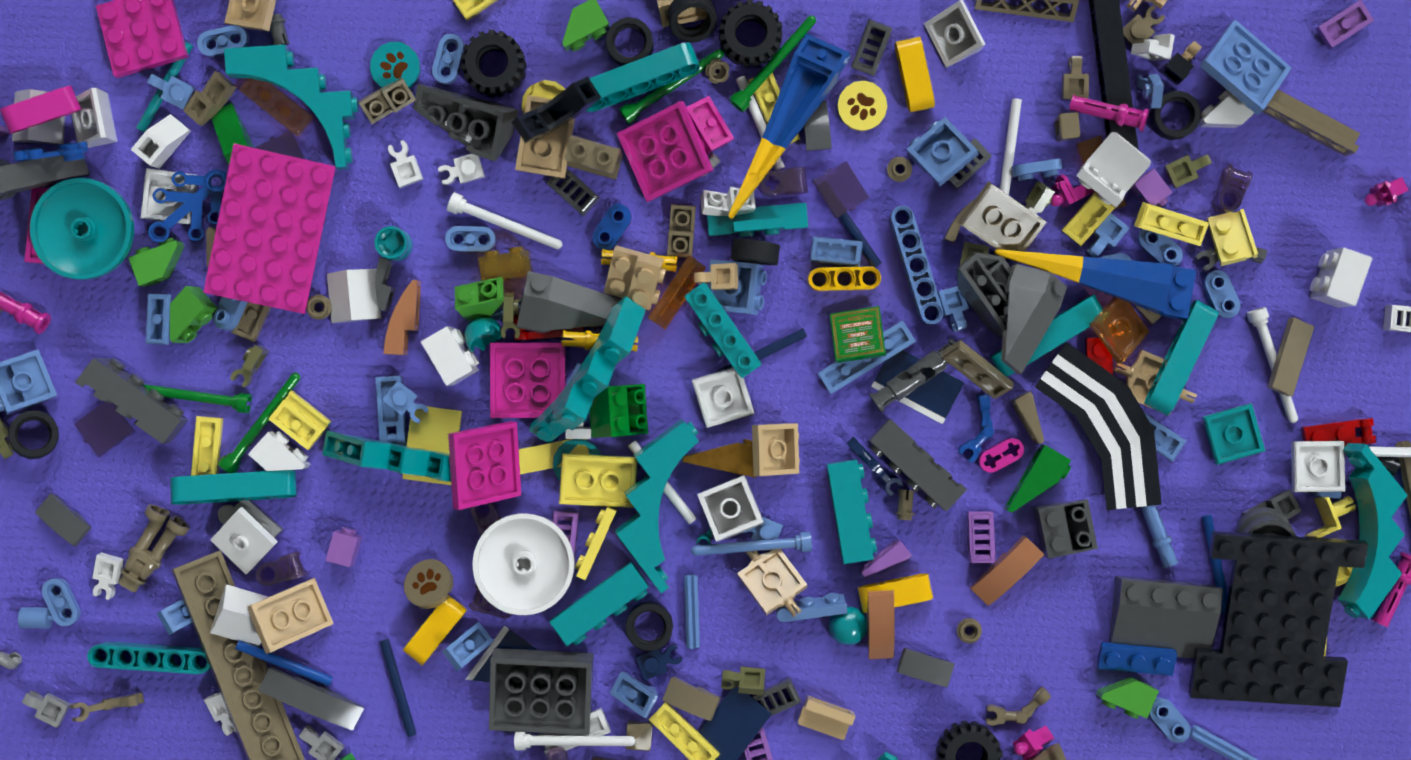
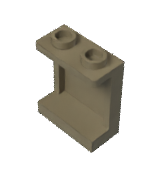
[564,135,623,180]

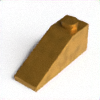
[682,439,756,478]

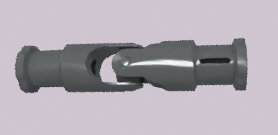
[869,338,956,413]

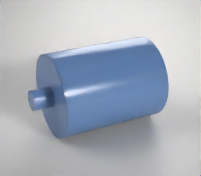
[18,607,54,629]

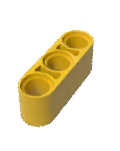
[895,37,935,113]
[807,267,881,292]
[858,573,933,613]
[403,594,467,666]

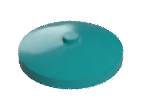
[30,178,134,280]

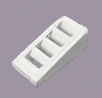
[1383,305,1411,333]

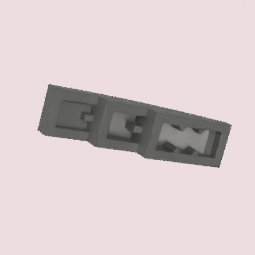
[0,155,90,195]
[258,666,365,730]

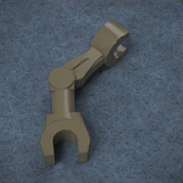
[985,686,1051,726]
[69,692,144,722]

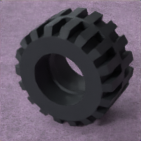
[719,0,782,68]
[461,30,527,97]
[936,720,1003,760]

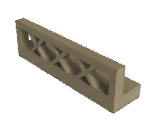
[975,0,1079,22]
[1262,89,1360,156]

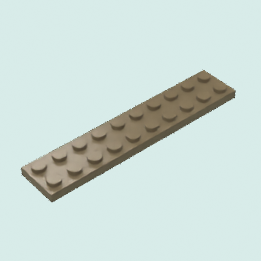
[171,550,305,760]

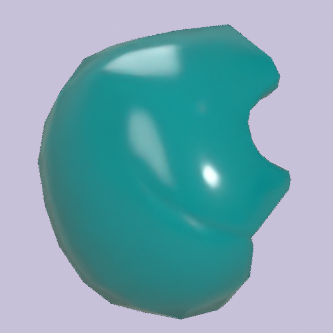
[464,317,502,352]
[828,607,867,645]

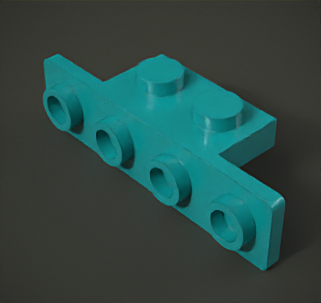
[707,203,808,238]
[685,283,761,378]

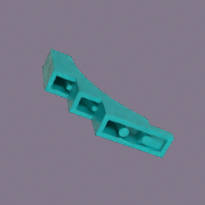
[615,419,699,593]
[322,431,451,482]
[1337,443,1407,619]

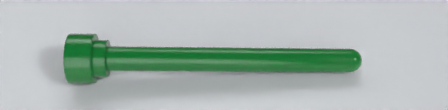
[729,15,816,113]
[618,49,724,125]
[217,372,301,473]
[143,384,252,414]

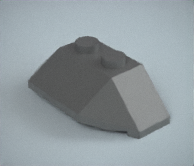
[957,253,1011,339]

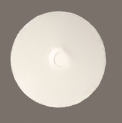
[473,513,575,615]

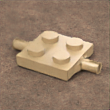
[1113,350,1197,415]
[737,549,807,617]

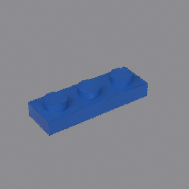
[1097,642,1177,676]

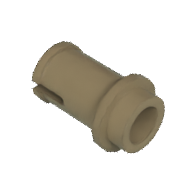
[895,489,915,521]

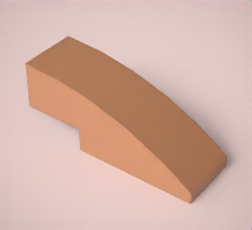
[383,280,421,355]
[970,536,1045,606]
[867,590,895,659]

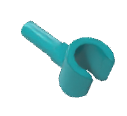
[696,528,713,545]

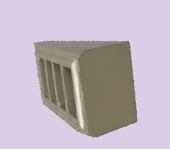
[1010,391,1044,444]

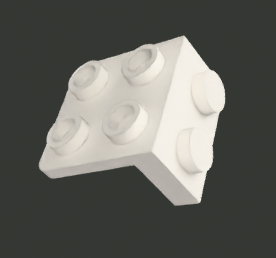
[1076,132,1151,207]

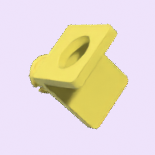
[1304,496,1356,538]

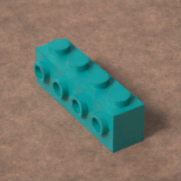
[826,459,877,564]
[550,561,649,646]

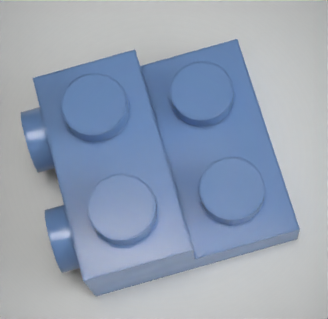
[907,117,979,186]
[707,259,767,315]
[0,349,57,416]

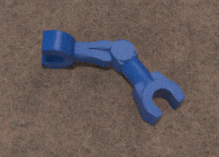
[958,394,994,463]

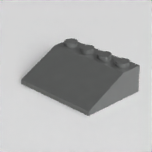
[1109,576,1223,658]
[489,648,594,735]

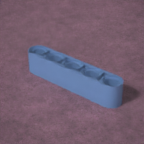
[889,206,943,325]

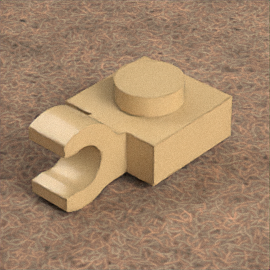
[694,263,738,290]

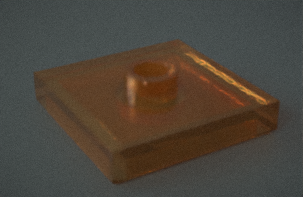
[1089,297,1150,363]

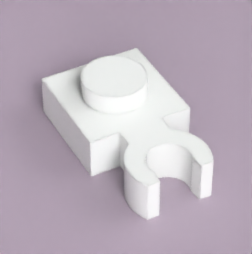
[388,140,424,188]
[438,154,485,185]
[92,552,124,600]
[204,692,237,736]

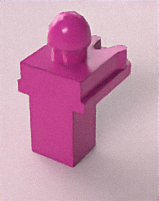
[1050,174,1094,208]
[1364,177,1409,207]
[1012,726,1054,760]

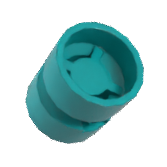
[374,226,413,261]

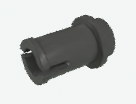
[270,14,290,46]

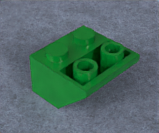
[589,384,648,438]

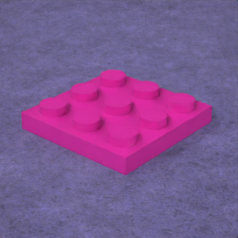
[96,0,189,78]
[617,101,714,202]
[490,343,566,418]
[448,421,521,510]

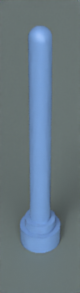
[691,532,812,556]

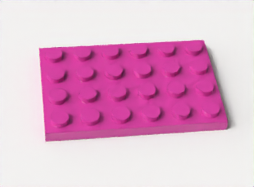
[203,144,336,314]

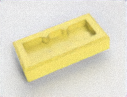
[1062,191,1115,246]

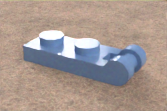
[375,376,407,445]
[776,593,847,622]

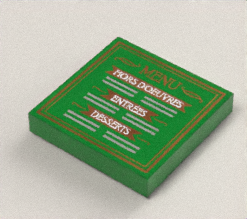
[830,306,886,363]

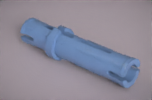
[1141,505,1179,568]

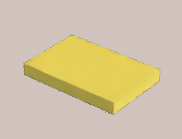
[402,406,463,485]
[559,453,637,508]

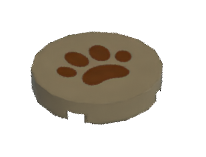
[404,559,453,609]

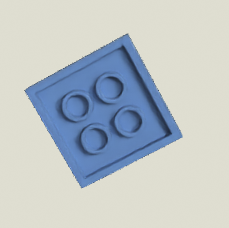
[1200,20,1291,115]

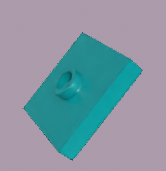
[1202,403,1265,465]

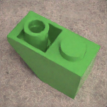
[562,0,610,52]
[128,238,184,287]
[455,277,504,321]
[170,286,218,343]
[1096,677,1159,719]

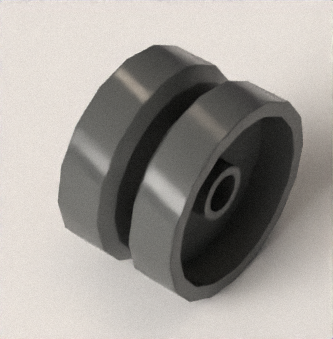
[1235,507,1297,536]

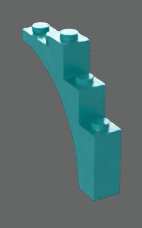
[224,45,359,170]
[529,296,646,443]

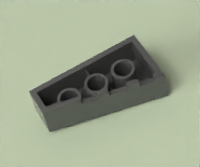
[75,358,188,444]
[868,418,967,512]

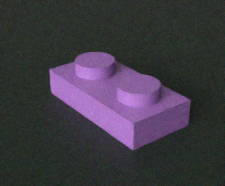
[1315,0,1374,49]

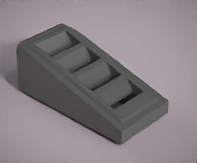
[851,19,893,76]
[947,138,992,191]
[547,169,600,217]
[751,677,801,716]

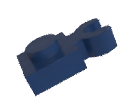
[636,644,683,681]

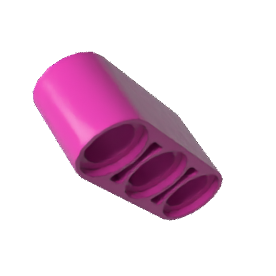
[0,85,82,134]

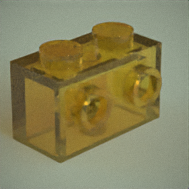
[478,246,534,281]

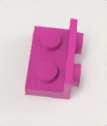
[686,96,735,155]

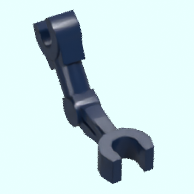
[846,437,903,496]

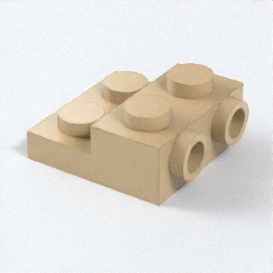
[604,245,666,311]
[752,423,800,476]

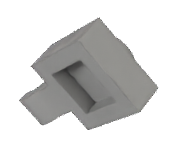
[22,690,71,728]
[299,725,345,760]

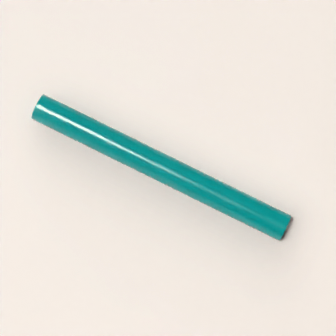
[136,41,193,132]

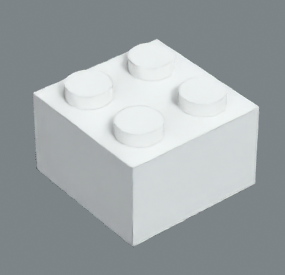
[1310,248,1372,308]
[421,326,479,386]
[697,475,764,542]

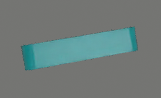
[586,43,700,112]
[990,294,1107,377]
[1144,299,1219,416]
[170,470,297,505]
[87,641,211,674]

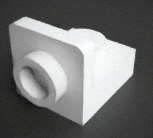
[1131,34,1175,61]

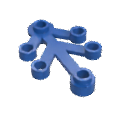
[12,141,89,162]
[148,169,227,242]

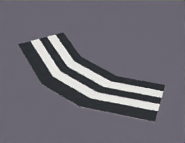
[1035,342,1162,510]

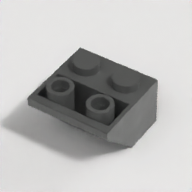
[1033,499,1098,559]

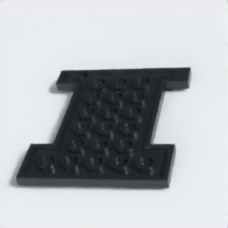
[1188,531,1368,707]

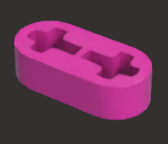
[978,438,1024,473]

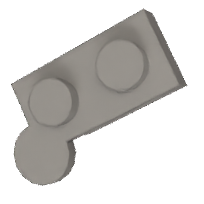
[218,500,283,538]

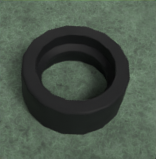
[668,0,717,43]
[605,17,654,66]
[1149,91,1201,140]
[731,239,780,265]
[8,410,59,459]
[625,601,673,651]

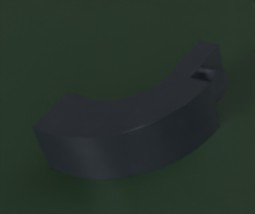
[511,77,602,143]

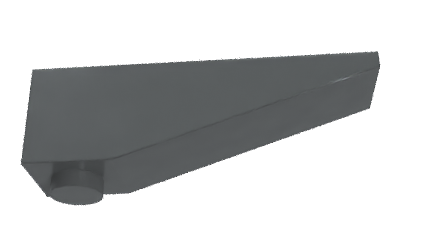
[413,84,518,161]
[1001,264,1067,374]
[516,271,622,333]

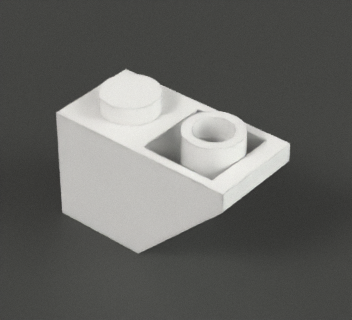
[1198,90,1254,128]
[131,114,191,169]
[248,431,311,471]

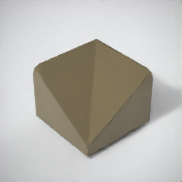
[1054,112,1080,142]
[625,721,653,751]

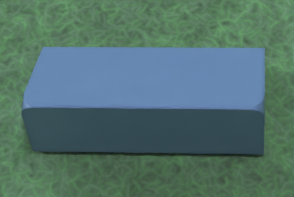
[146,294,171,345]

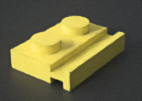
[1207,209,1258,266]
[269,391,332,450]

